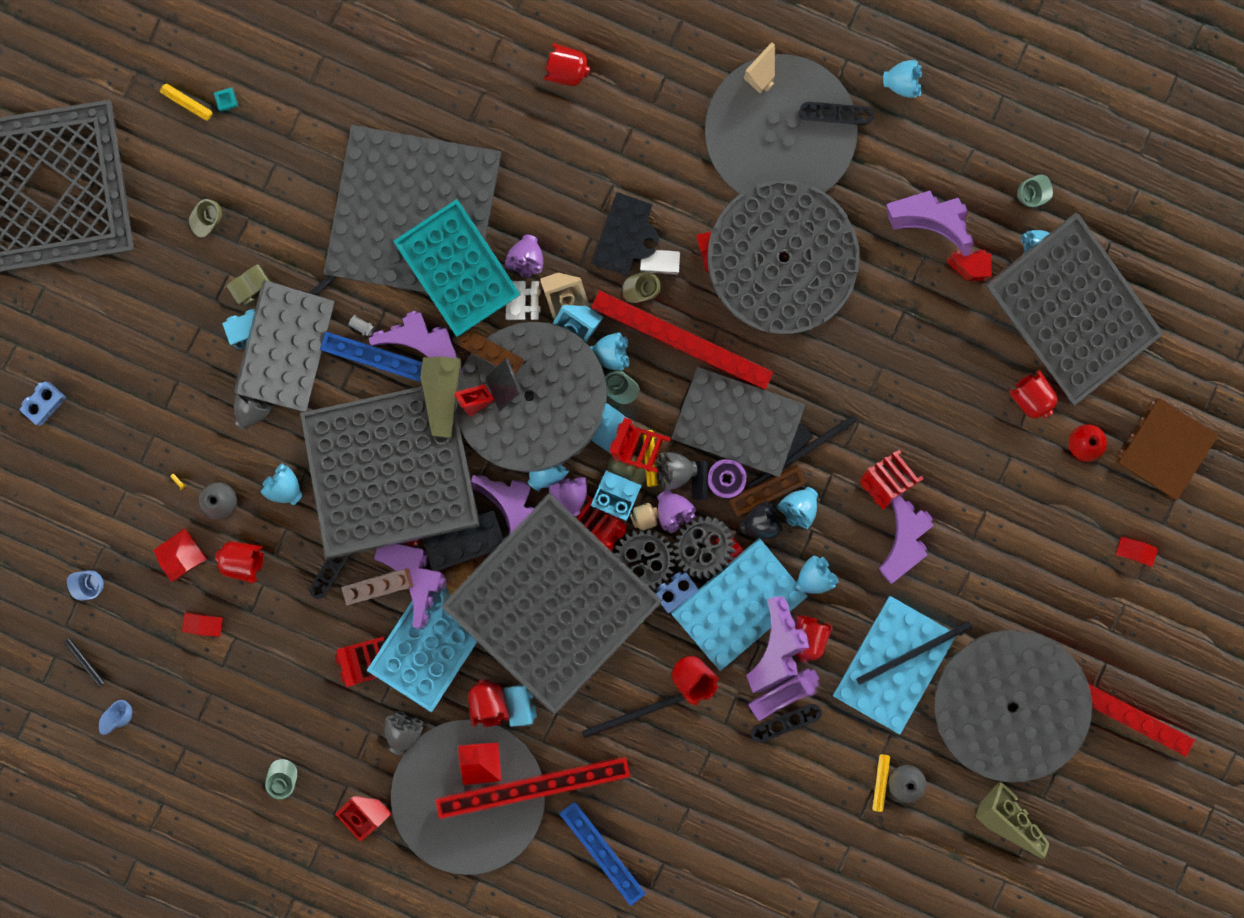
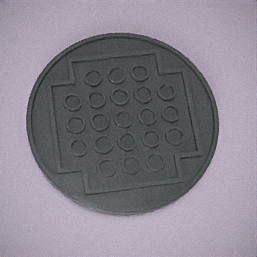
[705,54,858,194]
[391,719,545,875]

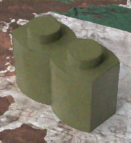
[226,264,271,306]

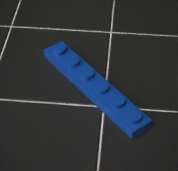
[320,332,422,383]
[559,801,646,906]

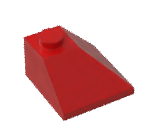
[153,528,207,582]
[458,742,502,785]
[335,796,391,842]

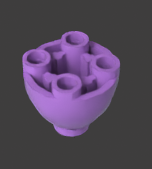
[505,235,543,278]
[548,477,587,516]
[657,490,696,533]

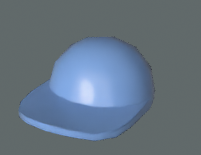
[67,570,104,600]
[99,700,133,735]

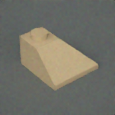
[744,43,775,94]
[540,273,590,320]

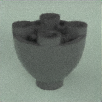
[234,394,274,429]
[657,452,697,490]
[198,482,237,520]
[384,711,423,755]
[888,765,927,804]

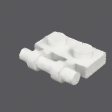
[506,281,541,320]

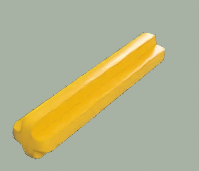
[160,84,212,121]
[642,430,658,487]
[872,754,890,812]

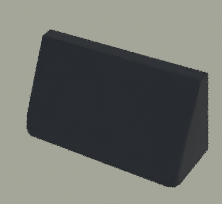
[692,461,708,500]

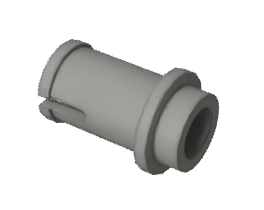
[348,315,374,337]

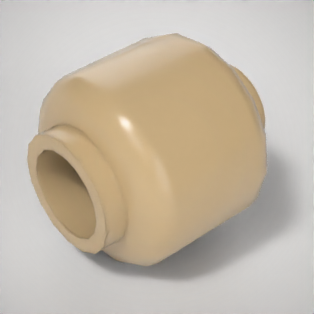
[630,503,658,531]

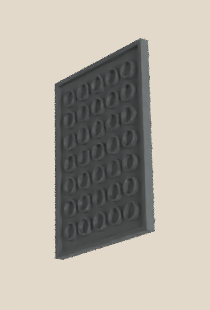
[985,213,1163,406]

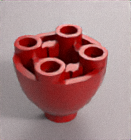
[1068,424,1107,462]

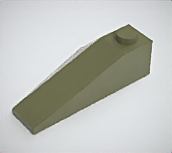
[420,356,461,438]
[975,782,1049,859]

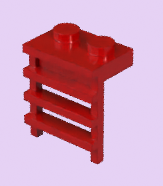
[609,418,671,473]
[859,450,924,510]
[576,495,628,551]
[335,636,385,687]

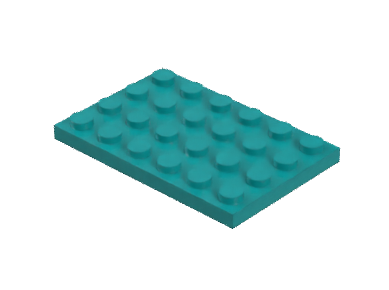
[393,199,521,337]

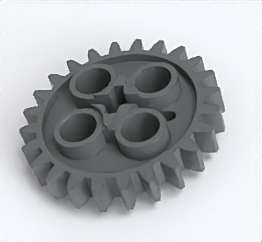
[673,516,735,579]
[614,529,675,589]

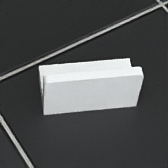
[640,250,680,275]

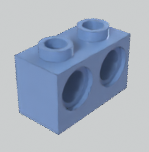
[19,381,66,426]
[655,571,698,613]

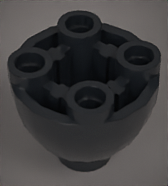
[740,501,783,539]

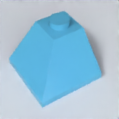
[552,305,603,343]
[591,403,634,454]

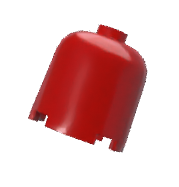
[543,43,590,87]
[1008,370,1057,419]
[215,541,264,583]
[794,615,833,663]
[671,656,719,705]
[468,679,509,727]

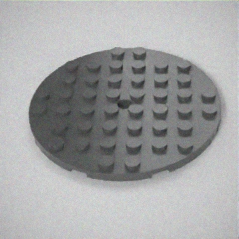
[707,180,860,334]
[456,322,607,472]
[935,630,1092,782]

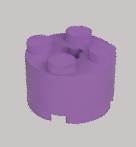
[708,459,746,498]

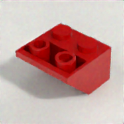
[947,250,991,281]

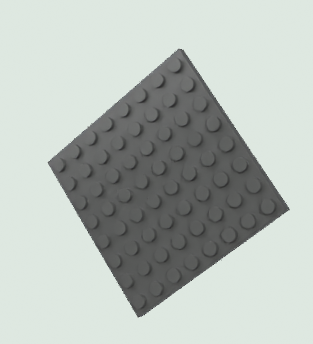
[324,125,502,293]
[300,386,479,559]
[441,493,662,714]

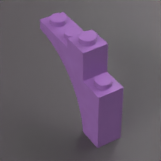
[886,191,973,256]
[369,311,461,373]
[471,475,534,535]
[878,493,934,584]
[374,544,446,630]
[747,597,809,693]
[748,668,819,721]

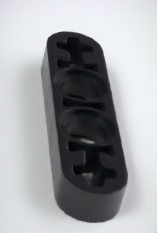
[799,102,874,125]
[310,554,351,599]
[750,703,822,743]

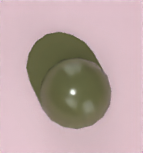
[189,199,222,237]
[623,272,661,303]
[608,455,646,484]

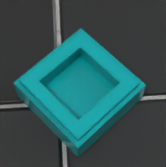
[214,87,238,112]

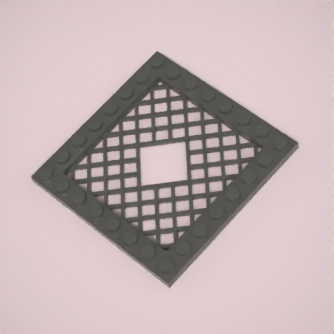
[0,100,135,272]

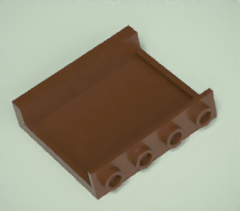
[1115,398,1219,501]

